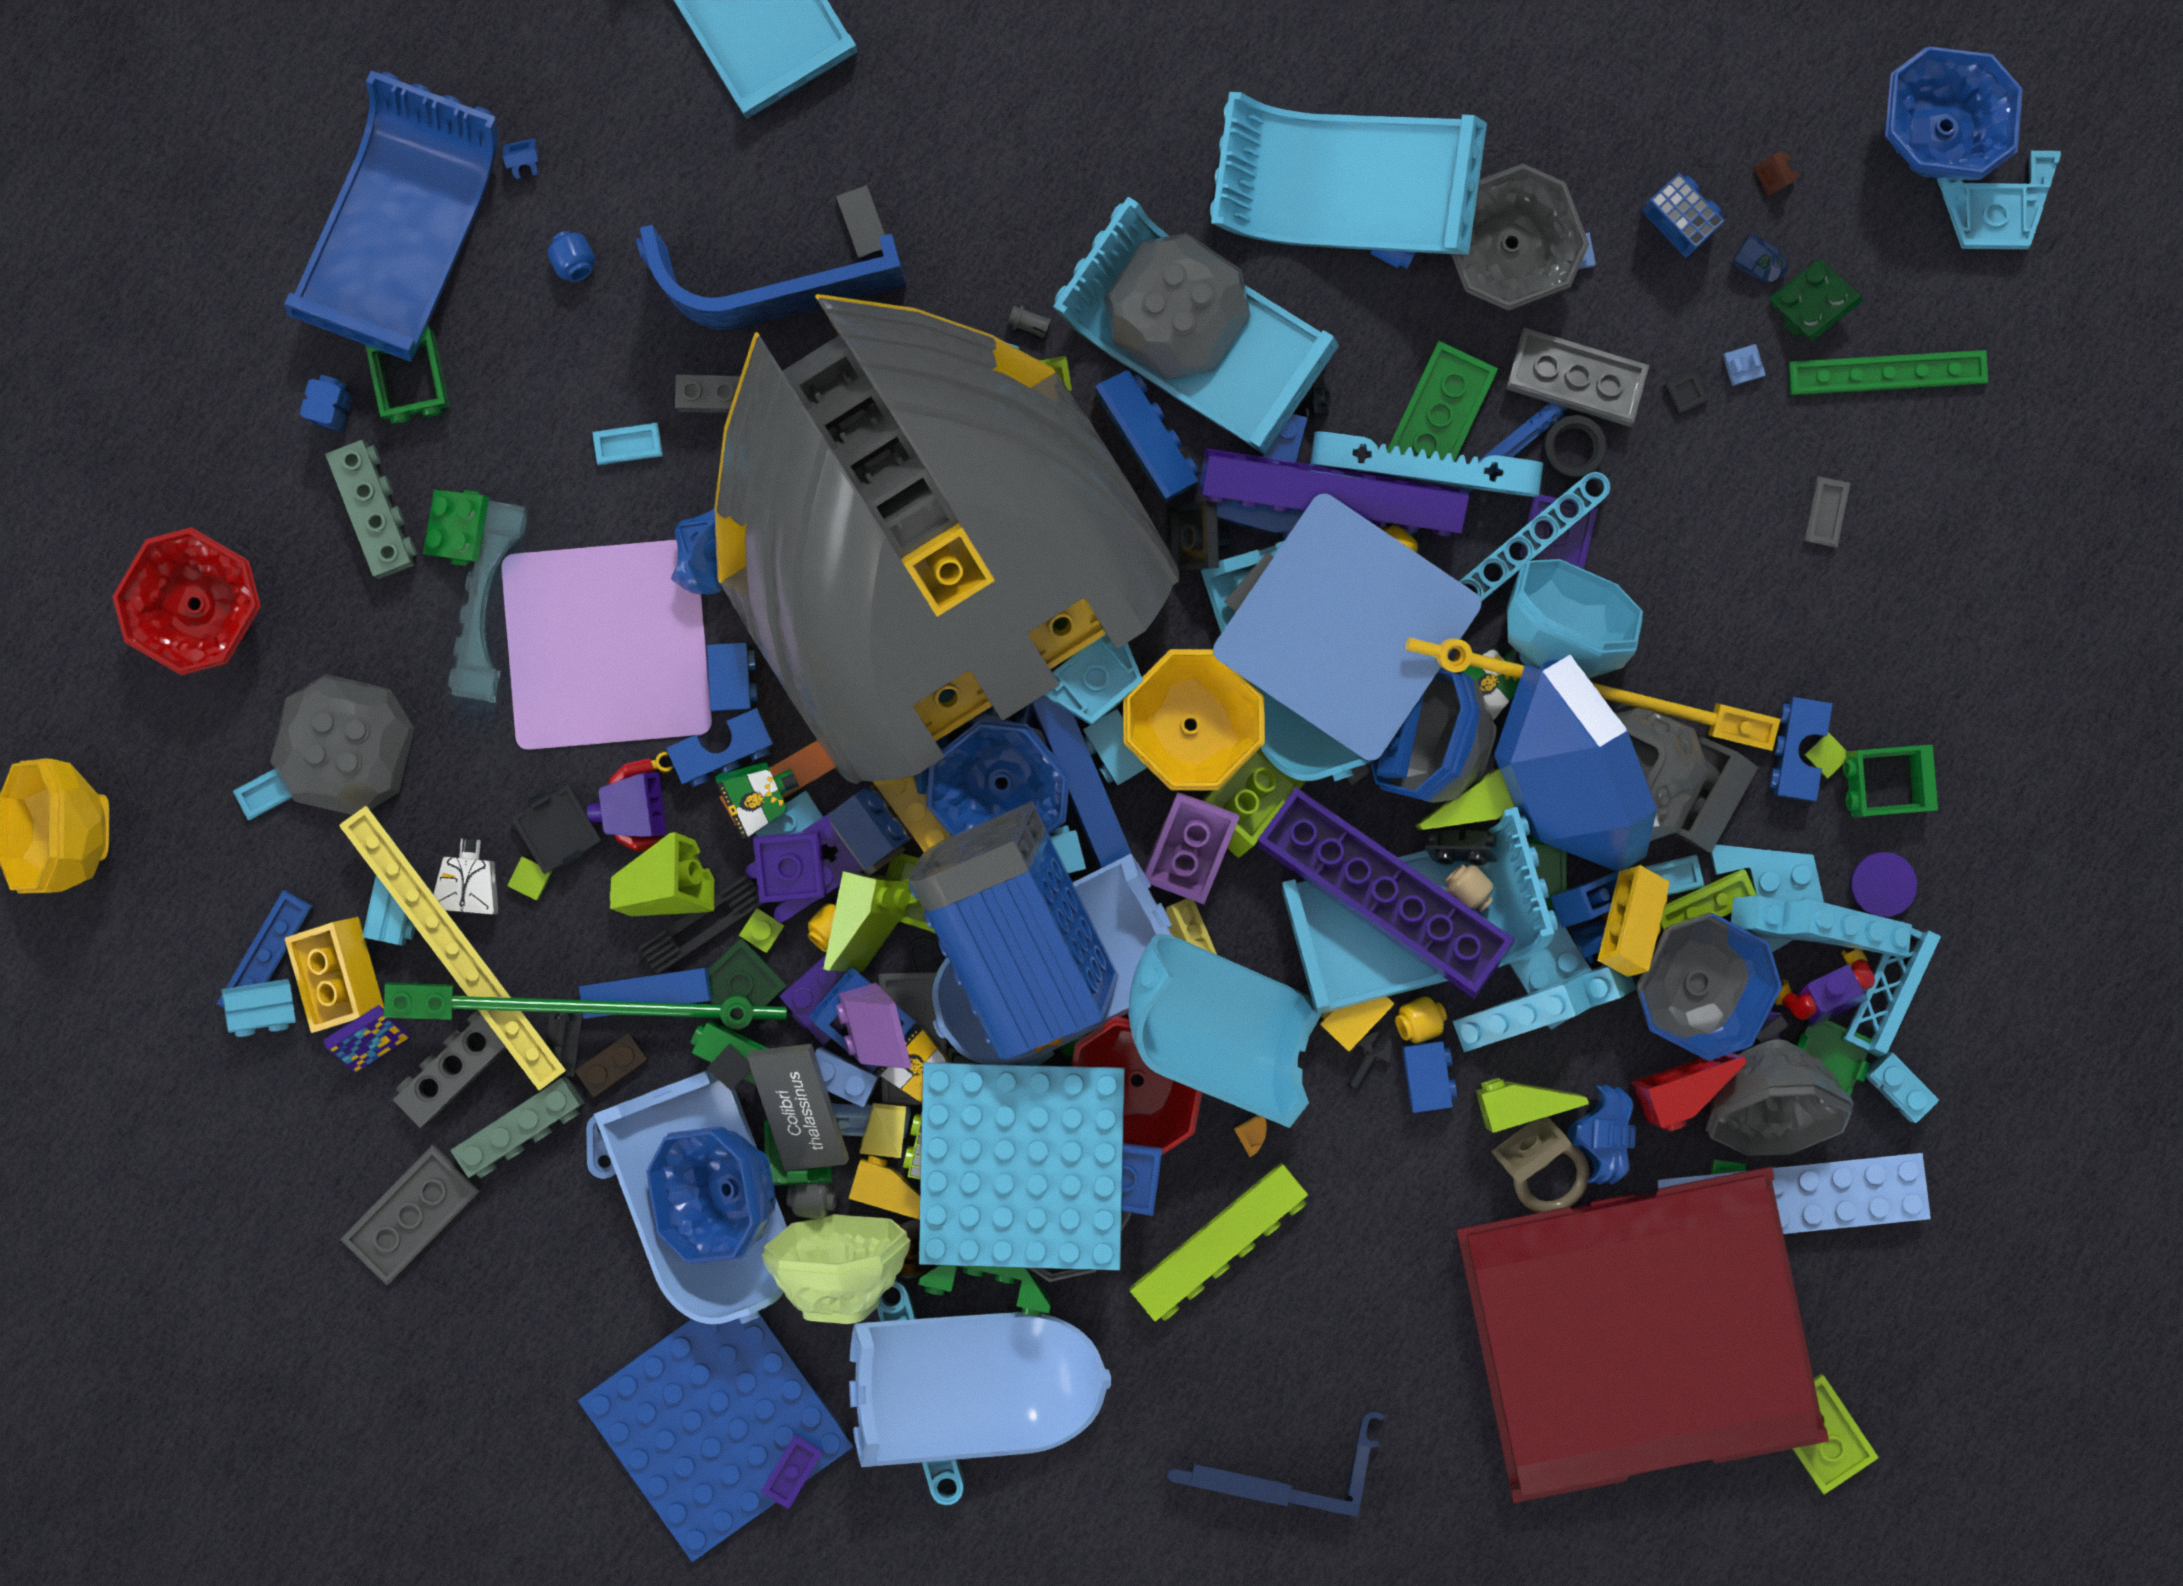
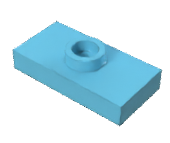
[755,791,823,836]

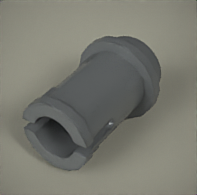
[1007,305,1051,339]

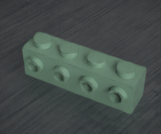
[325,440,417,579]
[450,1076,584,1179]

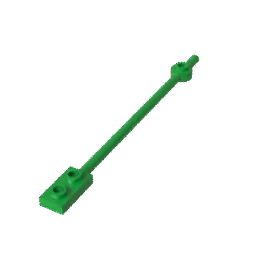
[384,982,787,1029]

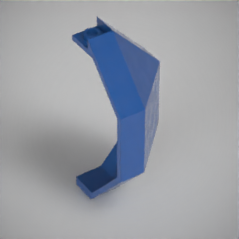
[1494,654,1657,872]

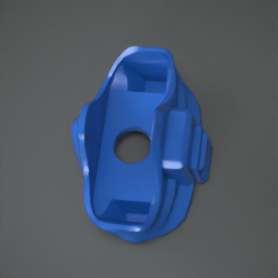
[671,509,723,594]
[1567,1084,1636,1185]

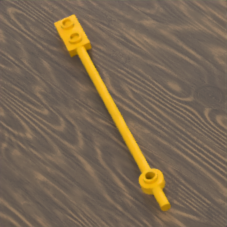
[1405,637,1781,751]

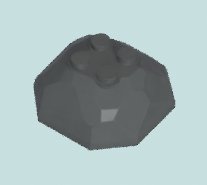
[1104,233,1251,380]
[270,674,415,815]

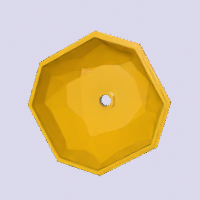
[1123,649,1265,791]
[0,759,109,894]

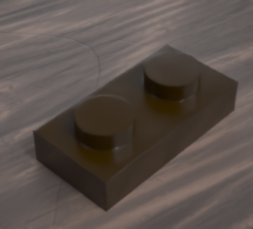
[575,1032,648,1098]

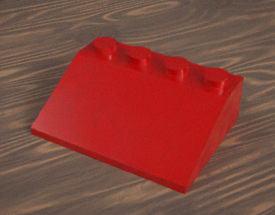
[1630,1053,1746,1131]

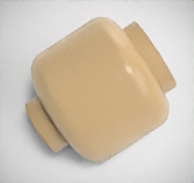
[1444,864,1494,913]

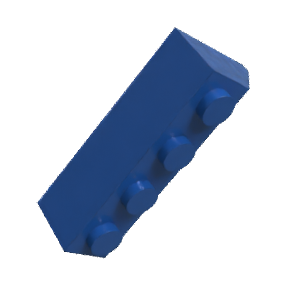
[1095,369,1200,505]

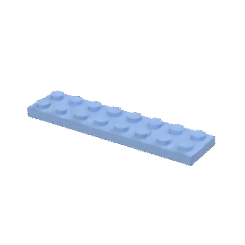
[1657,1153,1931,1234]

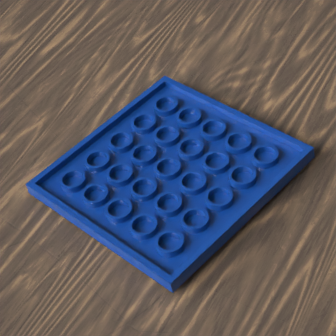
[578,1311,854,1562]

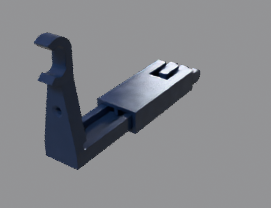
[1167,1412,1386,1517]

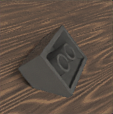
[1673,735,1759,853]

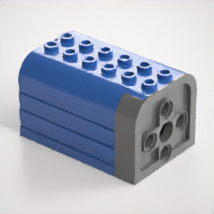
[909,801,1119,1059]

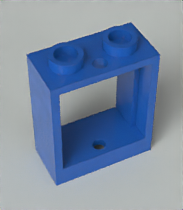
[808,966,916,1072]

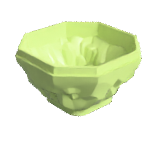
[761,1214,910,1324]

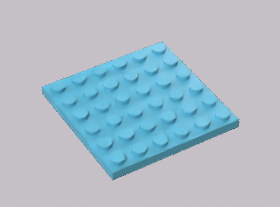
[919,1062,1125,1270]

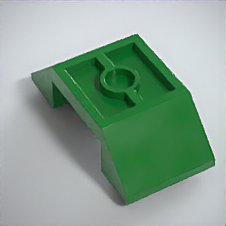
[918,1265,1051,1317]

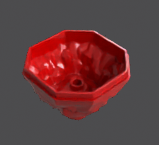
[112,527,261,676]

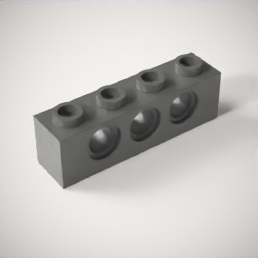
[675,374,741,413]
[393,1010,506,1128]

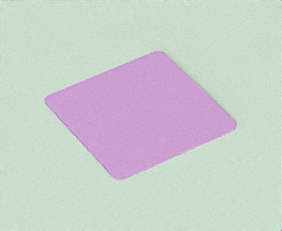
[501,540,712,750]

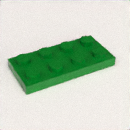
[1387,341,1498,462]

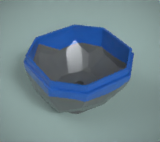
[1370,668,1496,803]

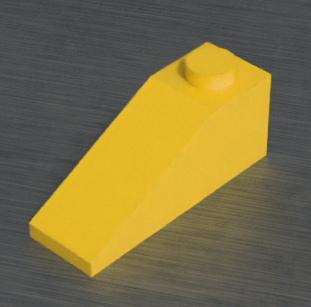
[849,1155,921,1220]

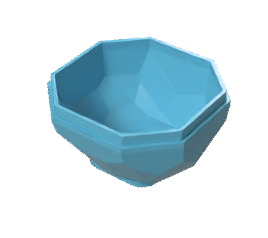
[1507,559,1643,679]

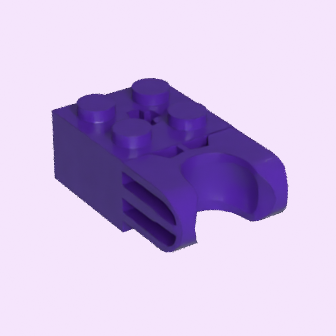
[745,812,864,923]

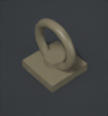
[1491,1116,1590,1213]

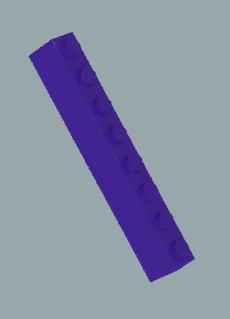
[1199,448,1469,536]

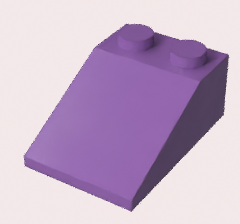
[1144,792,1240,904]
[836,983,911,1069]

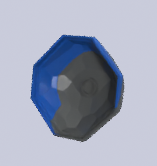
[1636,912,1782,1061]

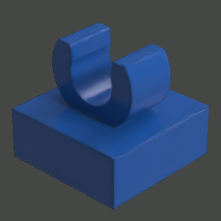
[503,138,539,179]
[1571,920,1606,964]

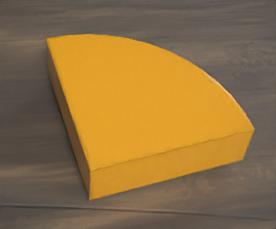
[1234,1115,1267,1157]

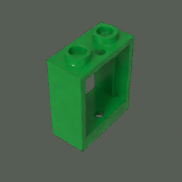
[365,326,450,424]
[1843,745,1938,817]
[690,1021,769,1085]

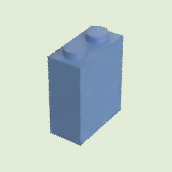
[815,1045,880,1108]

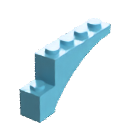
[1731,896,1912,957]
[1452,965,1636,1052]

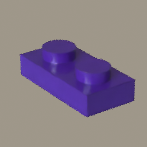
[761,1433,824,1509]

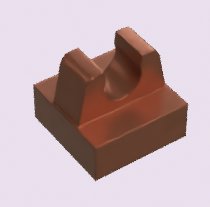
[1753,151,1799,196]

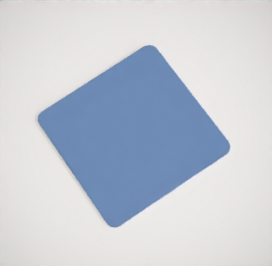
[1213,494,1481,761]

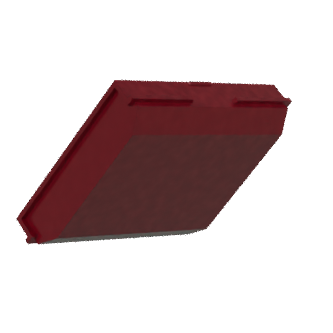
[1457,1166,1829,1503]

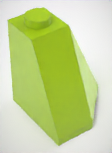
[610,832,714,916]

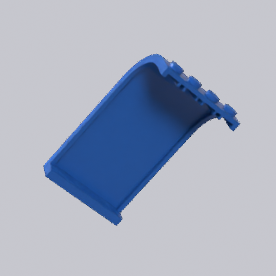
[284,70,498,362]
[636,224,906,330]

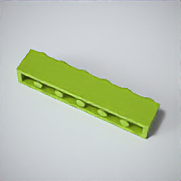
[1130,1162,1308,1322]

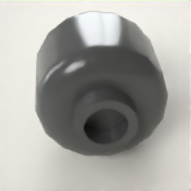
[787,1183,837,1220]

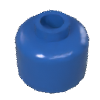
[547,231,596,282]

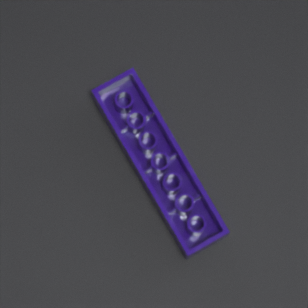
[1257,787,1514,999]

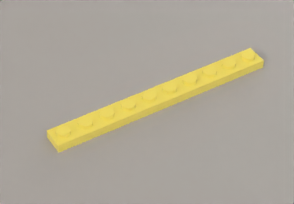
[339,806,566,1091]

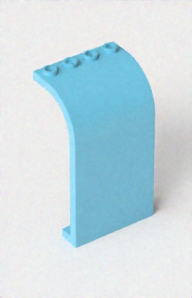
[674,0,858,119]
[1210,92,1487,255]
[1053,197,1339,455]
[1282,807,1558,1015]

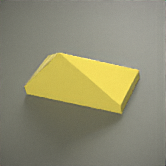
[1166,898,1217,955]
[859,1103,906,1158]

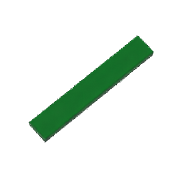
[1788,350,1989,396]

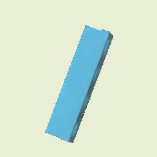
[1843,927,1941,1057]

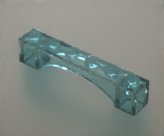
[448,500,529,703]

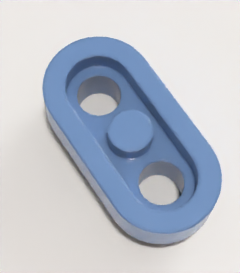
[586,1116,616,1179]

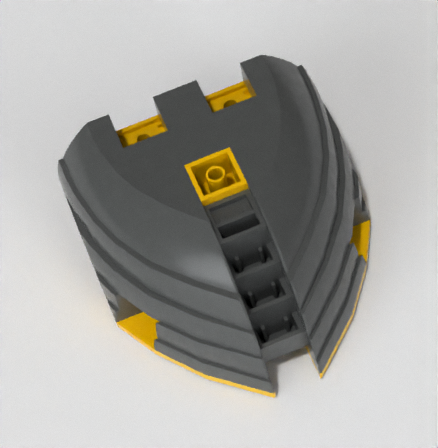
[714,294,1179,784]

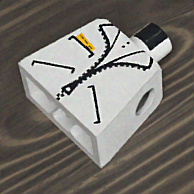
[433,839,498,914]

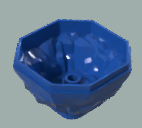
[1885,46,2023,180]
[926,719,1070,836]
[646,1126,776,1264]

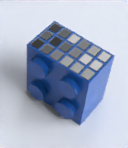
[1641,173,1725,258]

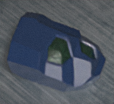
[1732,232,1789,282]

